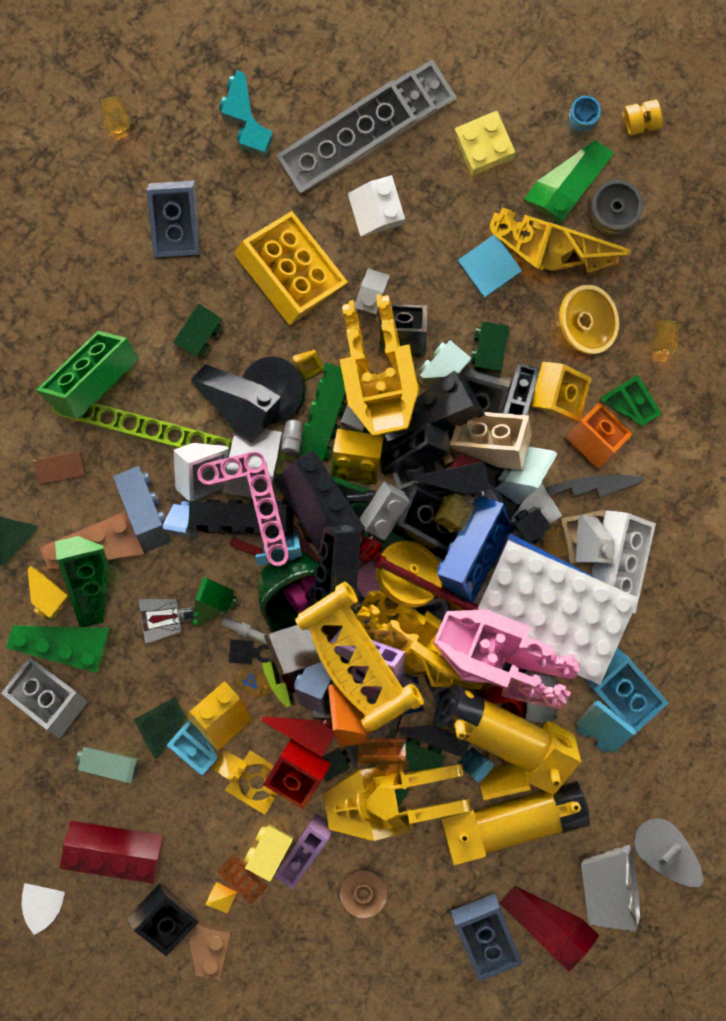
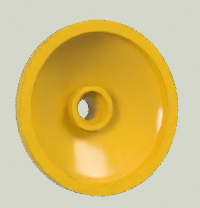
[559,285,619,354]

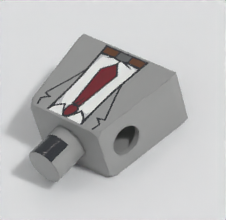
[138,599,194,644]

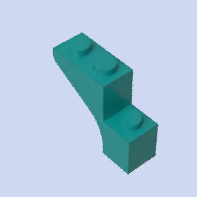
[219,70,273,158]

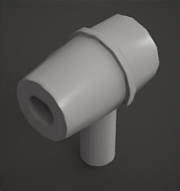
[281,420,303,456]

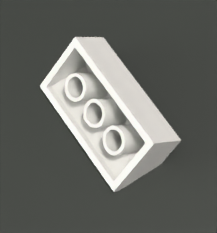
[591,510,656,614]

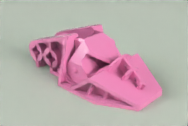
[434,610,580,709]

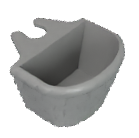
[581,845,640,932]

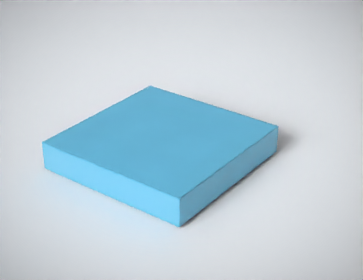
[458,235,522,298]

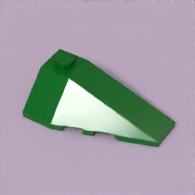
[55,536,109,627]

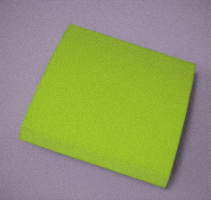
[262,661,295,707]

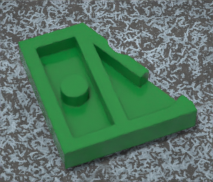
[600,375,662,426]

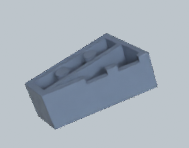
[113,466,171,553]

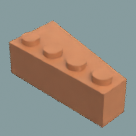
[39,511,147,571]

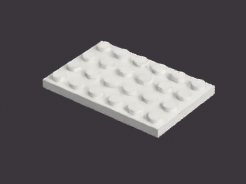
[478,540,639,685]

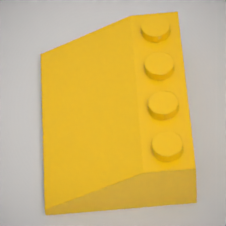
[233,211,348,325]

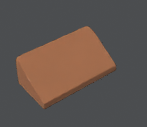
[33,451,85,485]

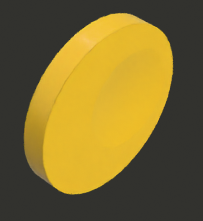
[376,541,442,608]

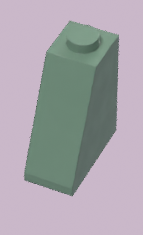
[76,747,141,783]

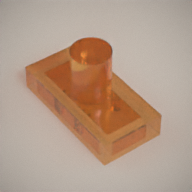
[358,739,406,770]

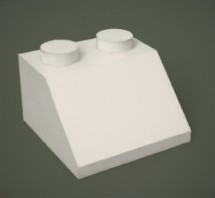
[348,175,405,237]
[174,443,229,501]

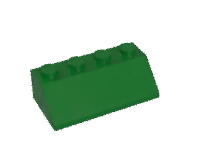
[36,331,138,419]

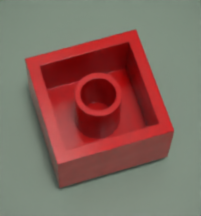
[263,739,331,809]

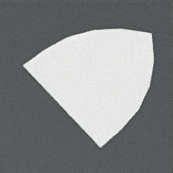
[21,883,65,935]

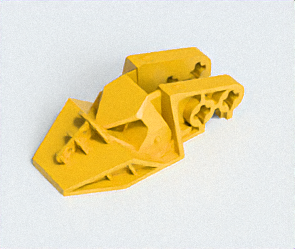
[490,208,631,273]
[340,294,419,436]
[356,590,484,689]
[323,762,471,841]

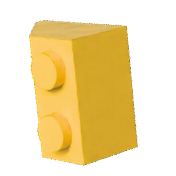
[531,362,592,422]
[28,566,71,620]
[186,681,252,751]
[478,760,530,800]

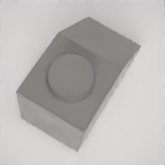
[355,268,390,319]
[576,515,614,564]

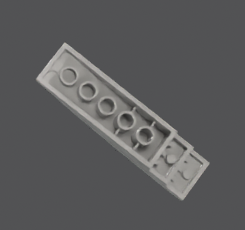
[276,59,457,194]

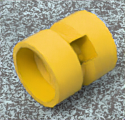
[624,100,663,136]

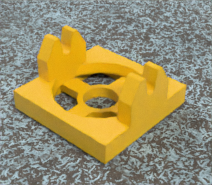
[225,750,278,815]

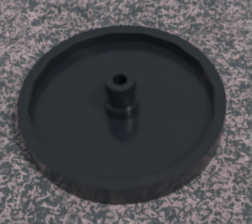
[242,357,306,424]

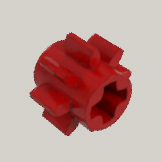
[359,534,383,563]

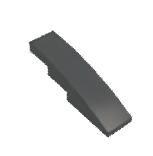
[545,474,644,499]

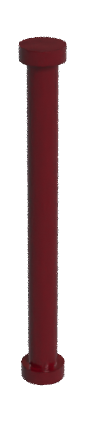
[375,555,479,611]

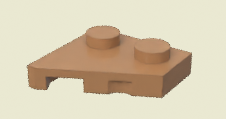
[187,926,231,981]

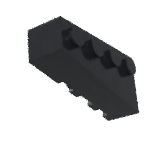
[385,370,486,445]

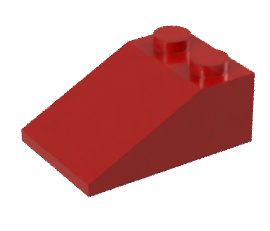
[261,716,335,757]

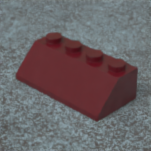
[59,820,163,884]

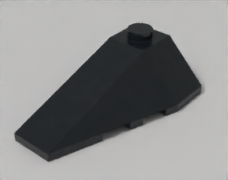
[191,364,281,443]

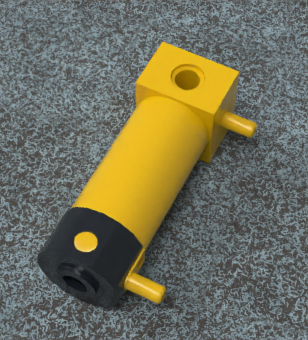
[434,684,581,795]
[440,781,590,865]

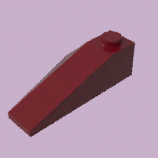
[499,886,600,972]

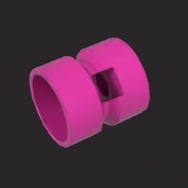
[283,576,316,614]

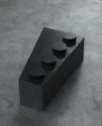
[188,500,294,536]
[304,525,362,626]

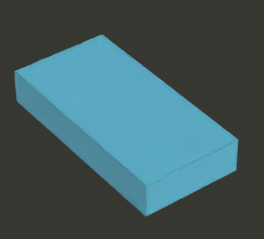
[458,747,495,783]

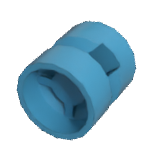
[568,96,601,133]

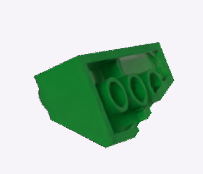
[524,140,614,226]
[192,577,238,628]

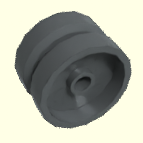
[589,180,643,236]

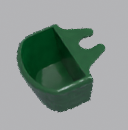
[257,552,319,632]

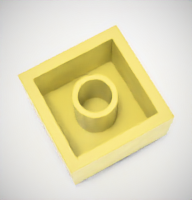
[454,111,515,176]
[244,824,294,882]

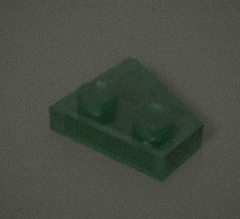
[0,517,38,566]
[134,697,187,759]

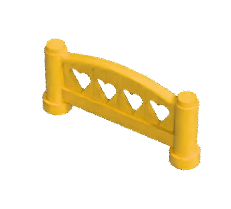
[295,582,424,732]

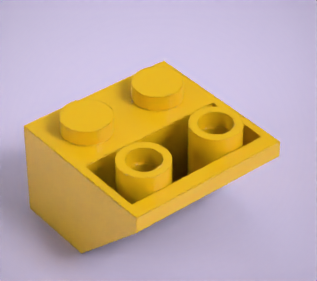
[331,429,383,484]

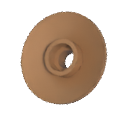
[340,870,387,918]

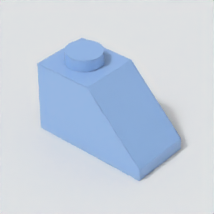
[163,501,197,538]

